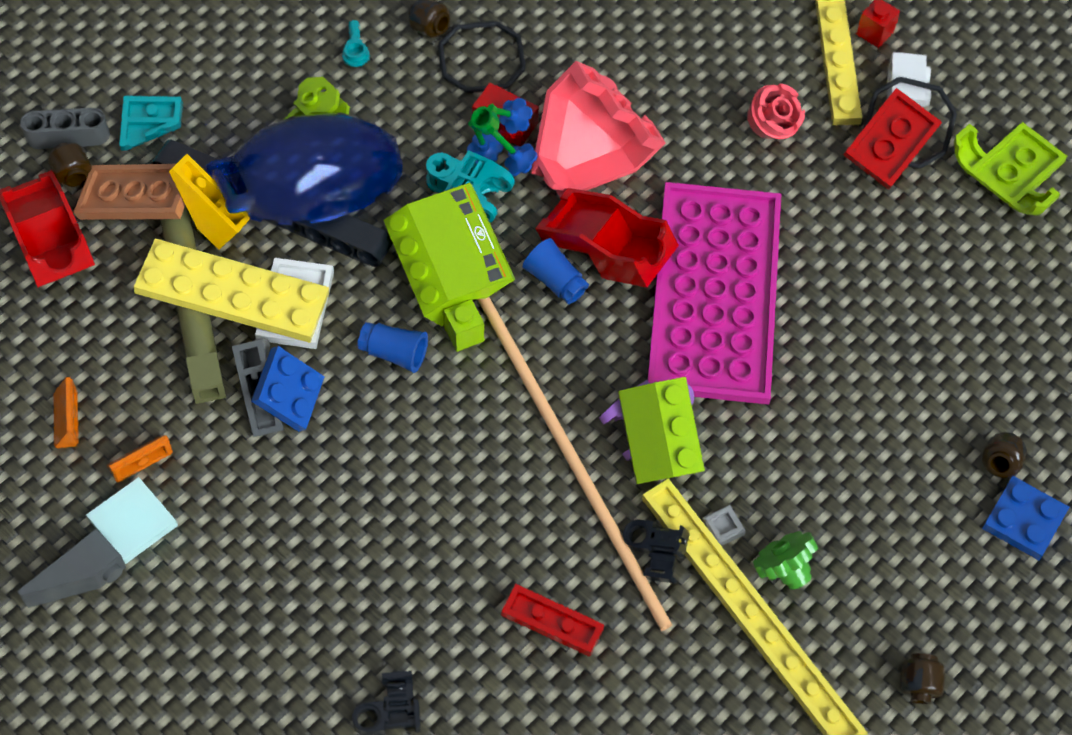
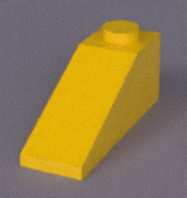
[169,154,252,250]

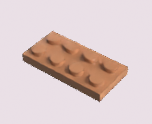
[73,164,185,220]

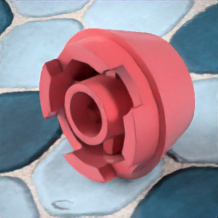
[748,84,805,139]

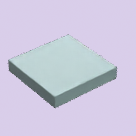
[86,477,178,564]

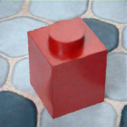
[856,0,900,49]

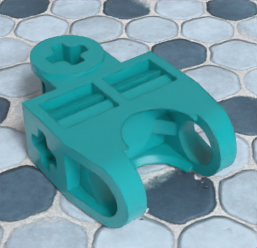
[426,150,515,222]

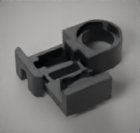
[623,519,690,584]
[352,671,421,735]

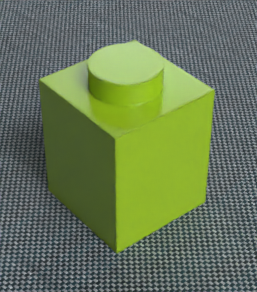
[444,299,484,352]

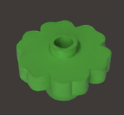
[753,531,818,589]

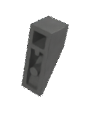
[232,339,285,437]
[17,529,126,608]

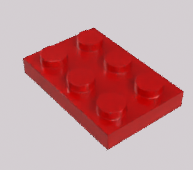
[843,88,942,190]

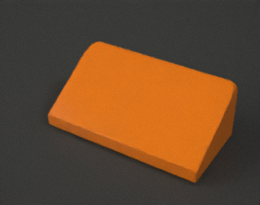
[53,377,79,448]
[107,435,173,483]

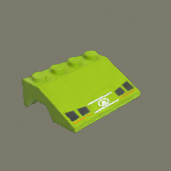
[383,183,515,327]

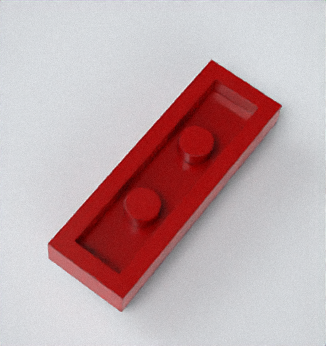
[501,584,605,657]

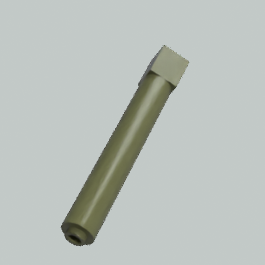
[160,205,226,404]

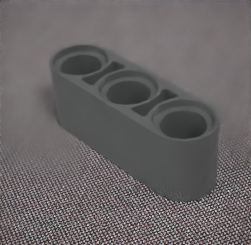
[20,108,110,149]

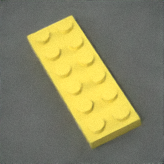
[134,238,329,343]

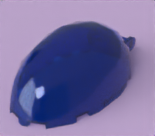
[205,113,403,225]

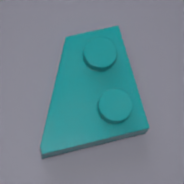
[119,96,183,151]

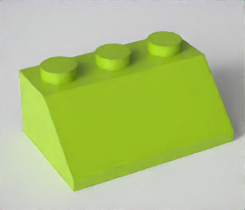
[618,377,705,484]

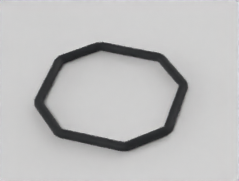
[438,21,526,93]
[863,77,957,169]

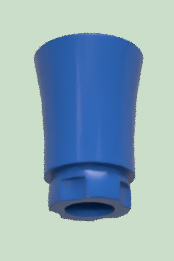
[522,238,589,305]
[357,322,428,373]

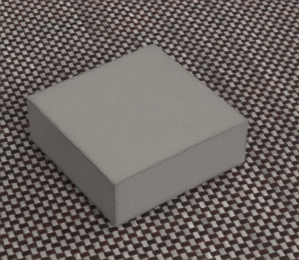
[702,505,746,546]

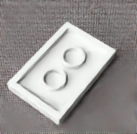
[255,258,334,349]

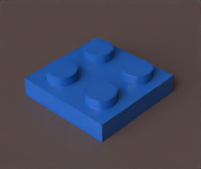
[251,346,325,432]
[982,476,1069,561]

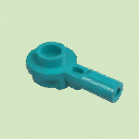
[342,20,370,67]

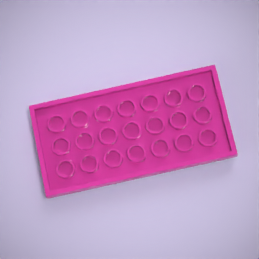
[648,182,781,405]

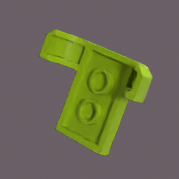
[954,122,1067,216]

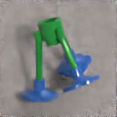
[467,98,538,176]

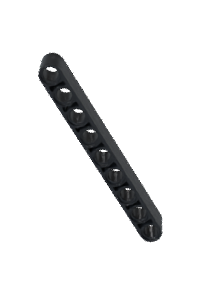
[151,140,393,267]

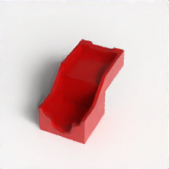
[0,170,95,287]
[535,188,679,288]

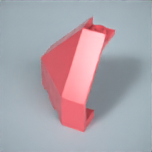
[531,61,666,197]

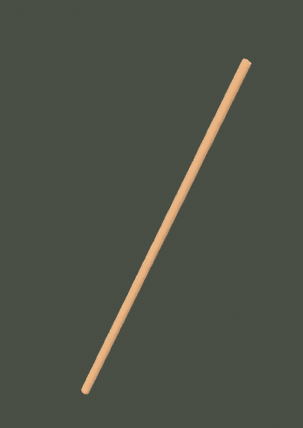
[477,297,672,631]

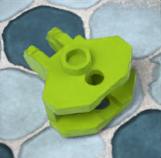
[282,77,350,141]

